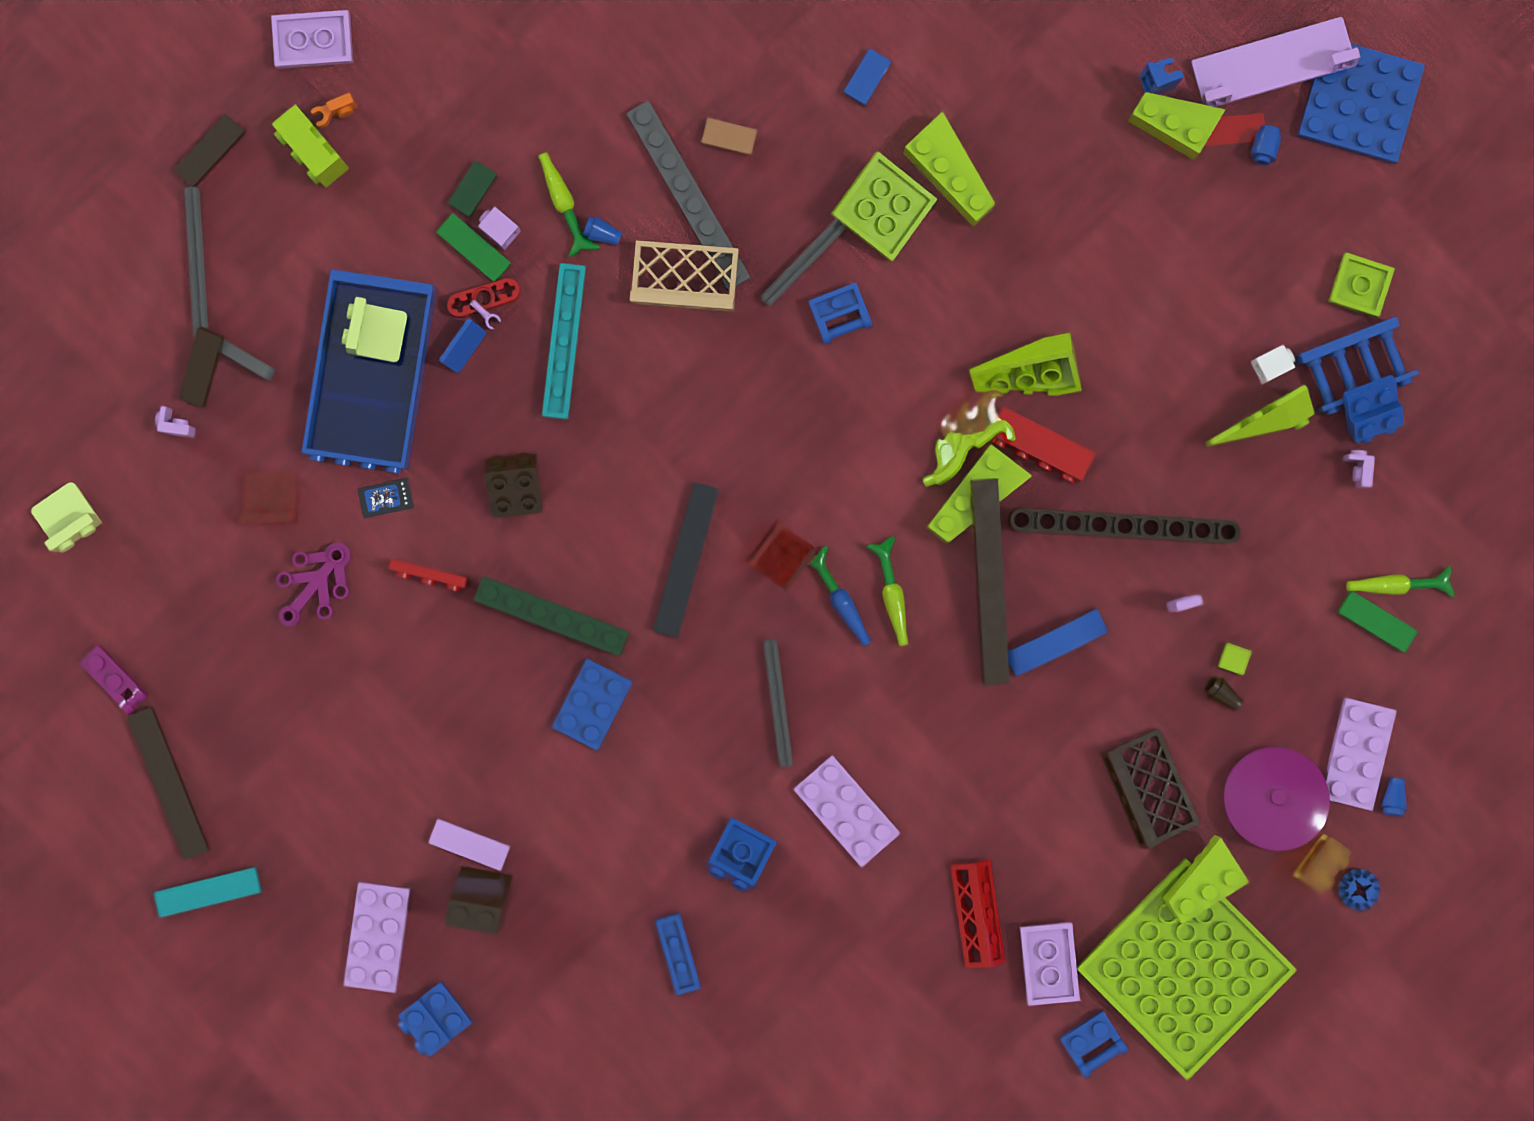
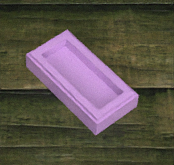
[1166,594,1203,612]

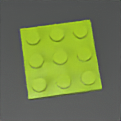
[830,152,937,261]

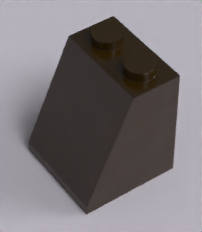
[444,866,513,935]

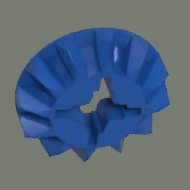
[1338,869,1381,911]

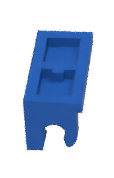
[1139,58,1184,95]

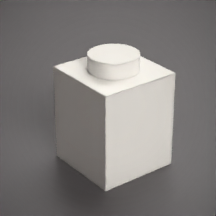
[1250,344,1295,384]

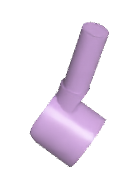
[470,300,501,329]

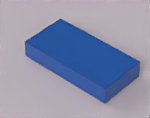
[843,49,892,107]

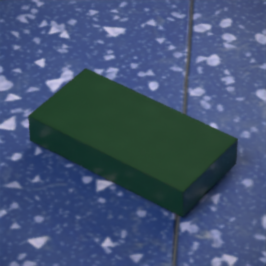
[448,160,498,218]

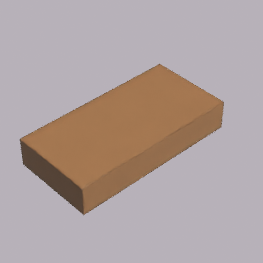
[701,118,757,156]

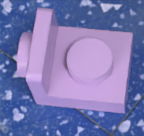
[155,406,196,438]
[1343,450,1375,489]

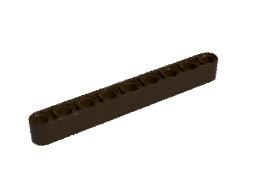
[1007,508,1241,544]

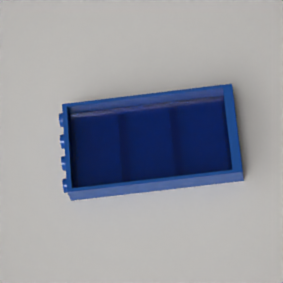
[302,269,437,474]

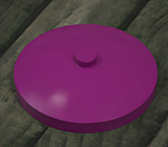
[1223,747,1330,852]

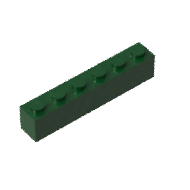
[474,576,630,656]

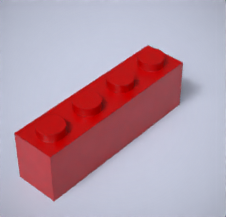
[990,406,1096,484]

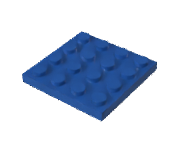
[1297,43,1425,164]

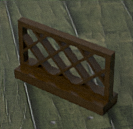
[1100,729,1200,849]

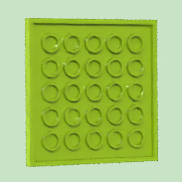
[1077,858,1297,1081]

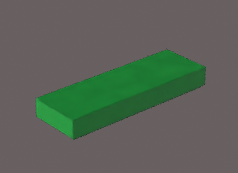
[436,213,512,282]
[1337,591,1418,653]

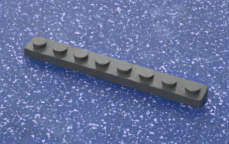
[626,100,751,292]

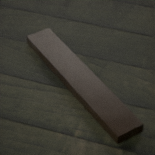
[127,707,210,861]

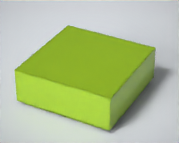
[1217,643,1252,676]

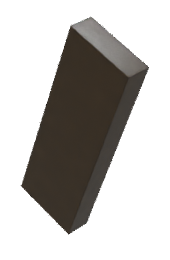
[174,114,246,187]
[179,327,225,408]

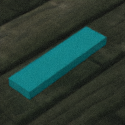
[153,867,262,918]

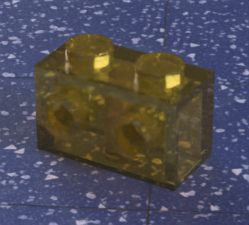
[1293,834,1352,894]

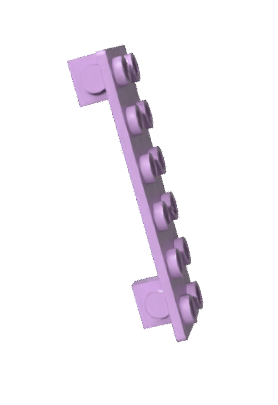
[1191,17,1360,107]

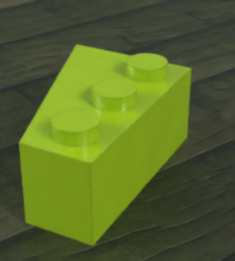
[1128,92,1226,160]
[272,104,350,188]
[1163,835,1249,924]

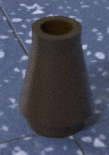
[1204,676,1243,712]

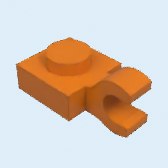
[311,92,358,128]

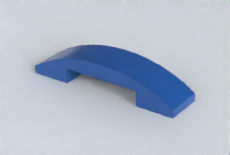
[1008,608,1108,676]

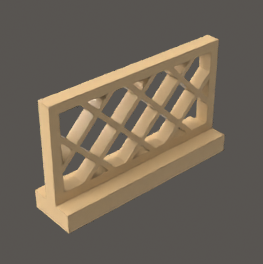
[630,240,739,312]

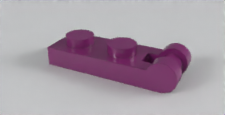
[79,645,149,715]

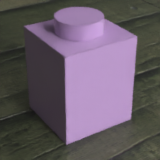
[478,207,521,250]

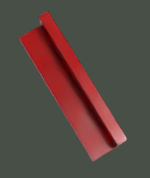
[950,859,1005,968]

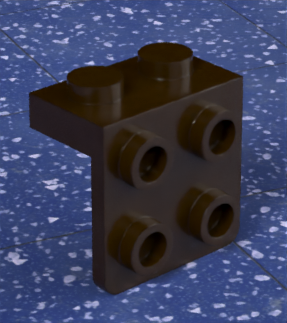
[484,452,543,518]

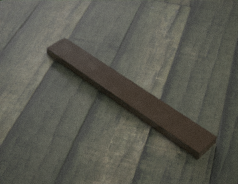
[970,478,1010,686]

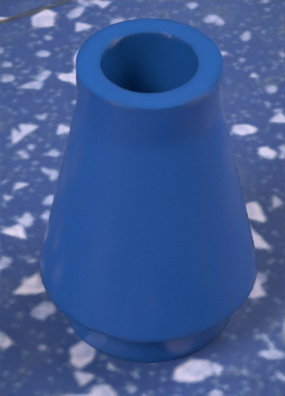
[582,216,622,246]
[1381,778,1407,817]

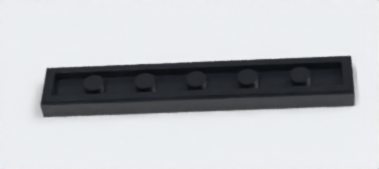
[653,482,719,638]

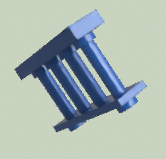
[1294,317,1419,415]

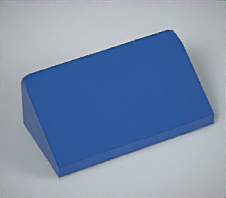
[439,319,486,373]

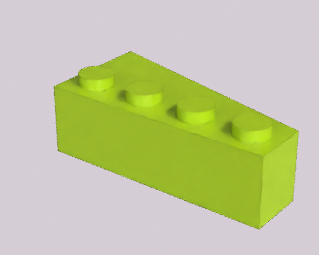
[903,111,995,227]
[926,445,1032,543]

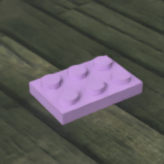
[271,10,353,69]
[1019,921,1080,1006]

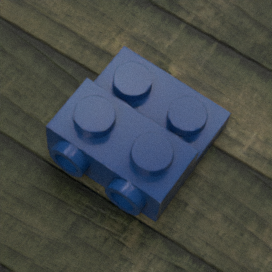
[1343,375,1404,443]
[705,817,777,892]
[398,981,474,1057]

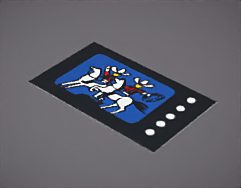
[357,478,414,519]

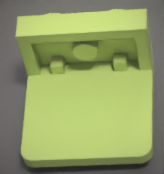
[342,297,407,363]
[31,482,102,553]

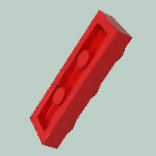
[389,559,470,592]

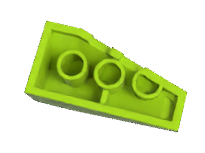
[970,333,1082,396]
[1205,385,1314,447]

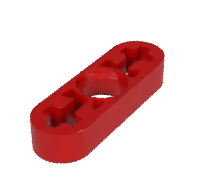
[447,278,521,318]

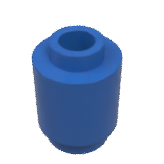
[1250,125,1282,166]

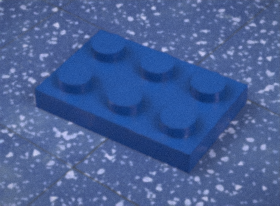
[551,658,633,751]

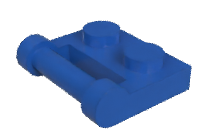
[808,282,873,345]
[1059,1010,1129,1079]

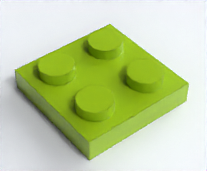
[1328,252,1395,318]

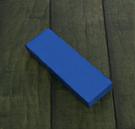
[655,912,701,996]

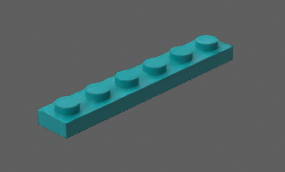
[542,263,586,420]

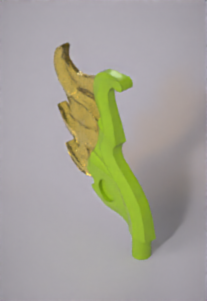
[923,390,1016,487]

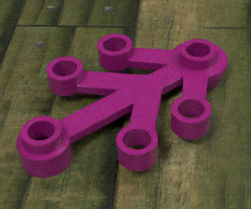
[276,542,351,626]

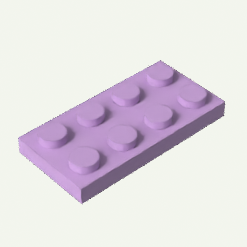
[1325,698,1397,811]
[793,755,900,867]
[344,881,411,993]

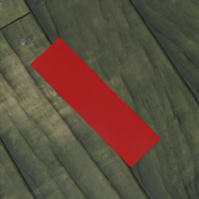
[1167,113,1265,149]

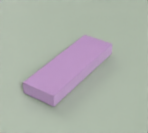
[428,818,511,871]

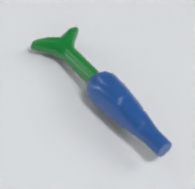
[798,546,872,647]

